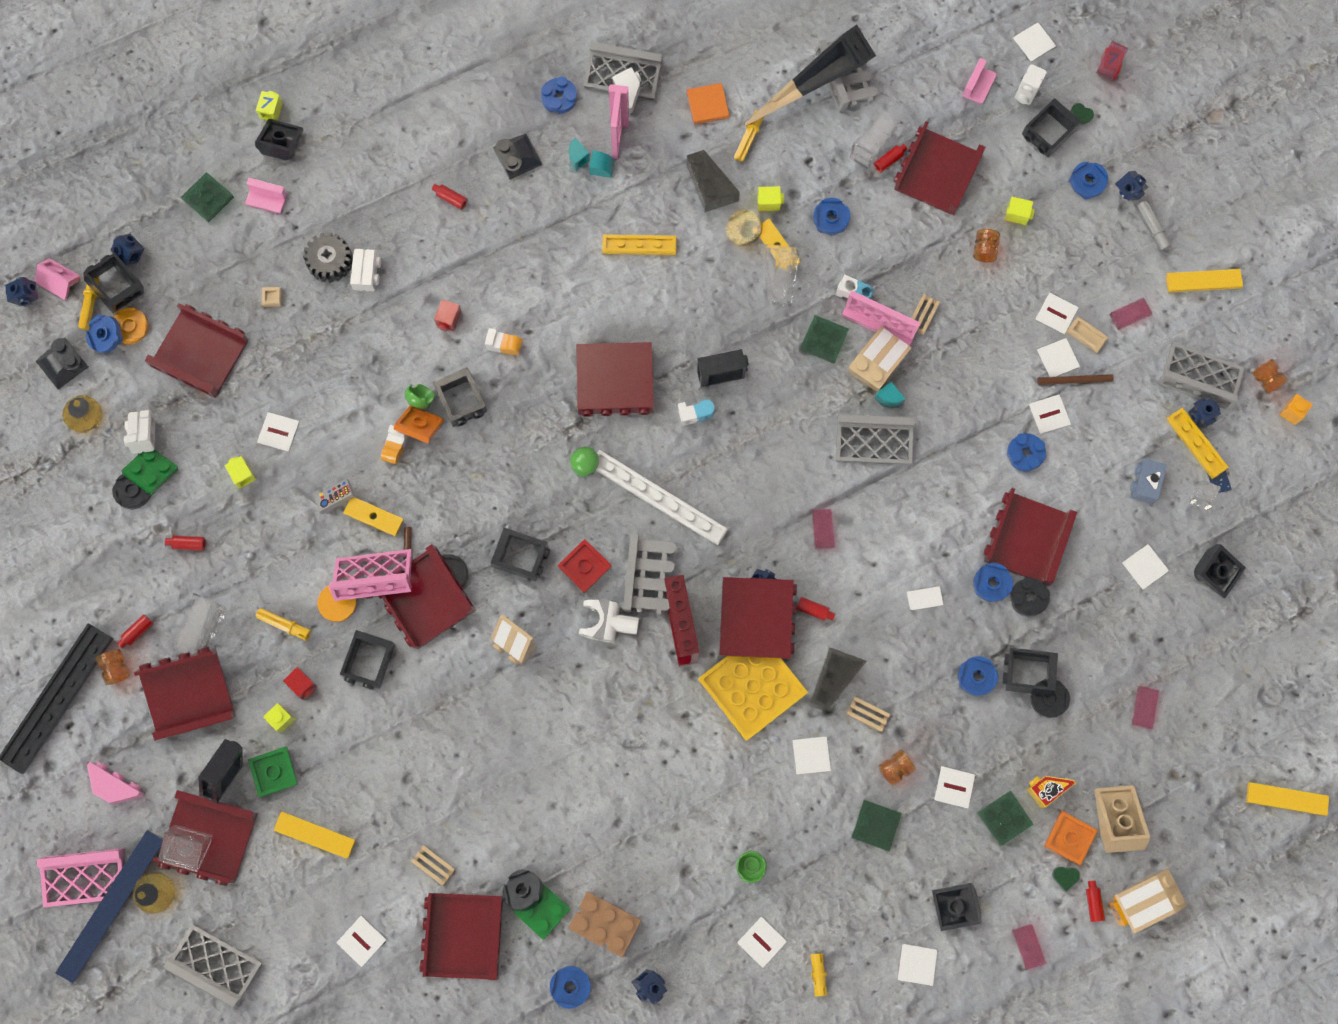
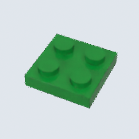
[121,449,178,496]
[248,746,299,798]
[513,883,571,940]

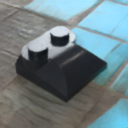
[255,119,303,160]
[493,133,542,180]
[36,337,89,390]
[1194,544,1246,598]
[932,883,982,931]

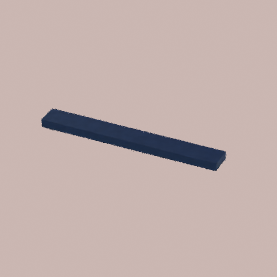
[55,830,165,983]

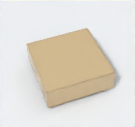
[262,287,282,307]

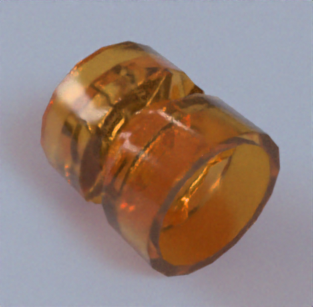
[973,229,1000,262]
[1252,359,1288,394]
[96,649,130,685]
[878,749,916,786]

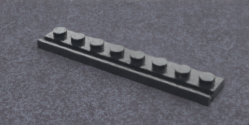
[0,623,114,774]

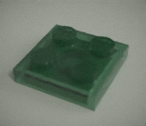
[181,172,234,223]
[800,315,849,364]
[977,790,1034,846]
[851,800,902,852]

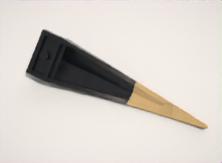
[745,25,876,125]

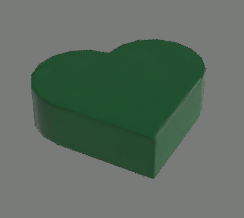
[1070,103,1094,125]
[1052,867,1080,892]

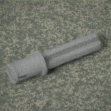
[1137,200,1172,252]

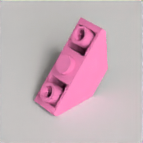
[87,761,145,804]

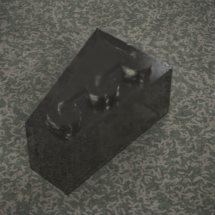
[686,150,740,212]
[808,647,867,712]

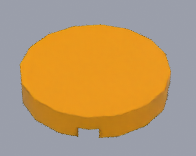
[114,307,149,344]
[317,586,357,622]

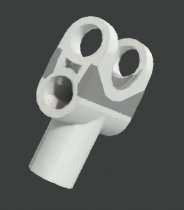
[578,600,639,643]

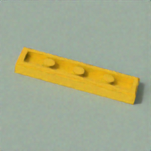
[602,234,676,255]
[1165,269,1243,293]
[1166,407,1229,479]
[1246,782,1329,816]
[274,811,356,859]

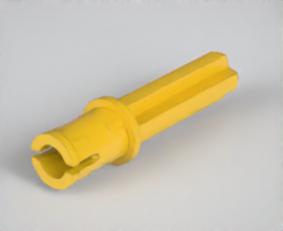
[734,110,765,162]
[78,277,100,330]
[255,608,312,641]

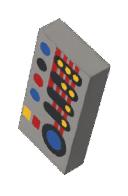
[314,479,355,514]

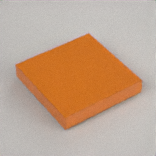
[686,83,729,125]
[393,406,445,444]
[1044,811,1098,866]

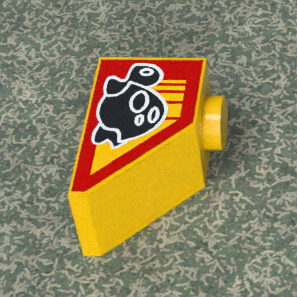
[1026,776,1076,808]

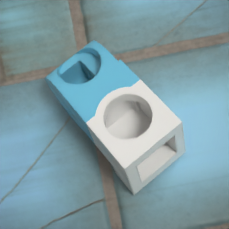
[835,274,874,299]
[678,399,714,426]

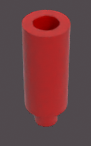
[873,144,907,173]
[432,184,468,210]
[165,535,206,551]
[796,597,835,621]
[117,614,154,649]
[1086,880,1105,922]

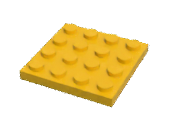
[698,656,808,741]

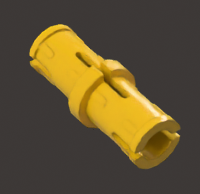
[810,953,828,996]

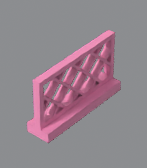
[609,84,629,160]
[842,291,920,346]
[329,549,413,601]
[37,848,125,907]

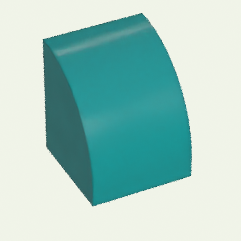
[569,137,590,171]
[589,150,614,178]
[874,382,905,408]

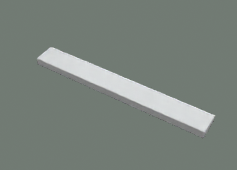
[596,450,728,546]

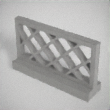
[584,42,663,100]
[1158,342,1244,410]
[836,415,915,464]
[163,925,262,1009]

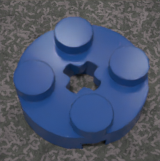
[541,76,577,114]
[1070,162,1108,199]
[813,198,850,235]
[86,315,123,353]
[1007,433,1046,472]
[973,563,1013,602]
[958,656,998,696]
[550,966,591,1009]

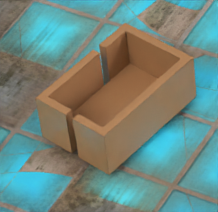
[568,891,641,957]

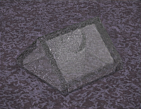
[158,824,213,872]

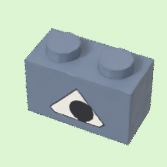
[1130,458,1167,504]

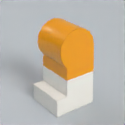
[485,328,523,355]
[381,425,408,465]

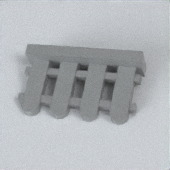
[814,40,878,113]
[623,533,676,615]

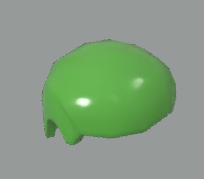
[404,384,436,409]
[570,447,599,477]
[737,851,767,883]

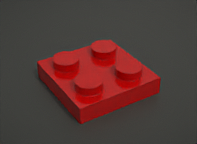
[557,539,612,594]

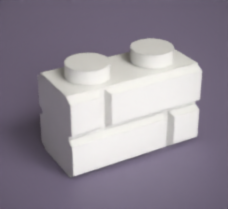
[1015,64,1047,105]
[350,249,381,292]
[124,410,156,454]

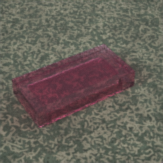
[1096,41,1128,80]
[1109,297,1152,330]
[812,509,835,549]
[1131,686,1159,729]
[1012,924,1046,970]

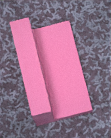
[963,58,997,105]
[245,178,288,214]
[35,258,80,300]

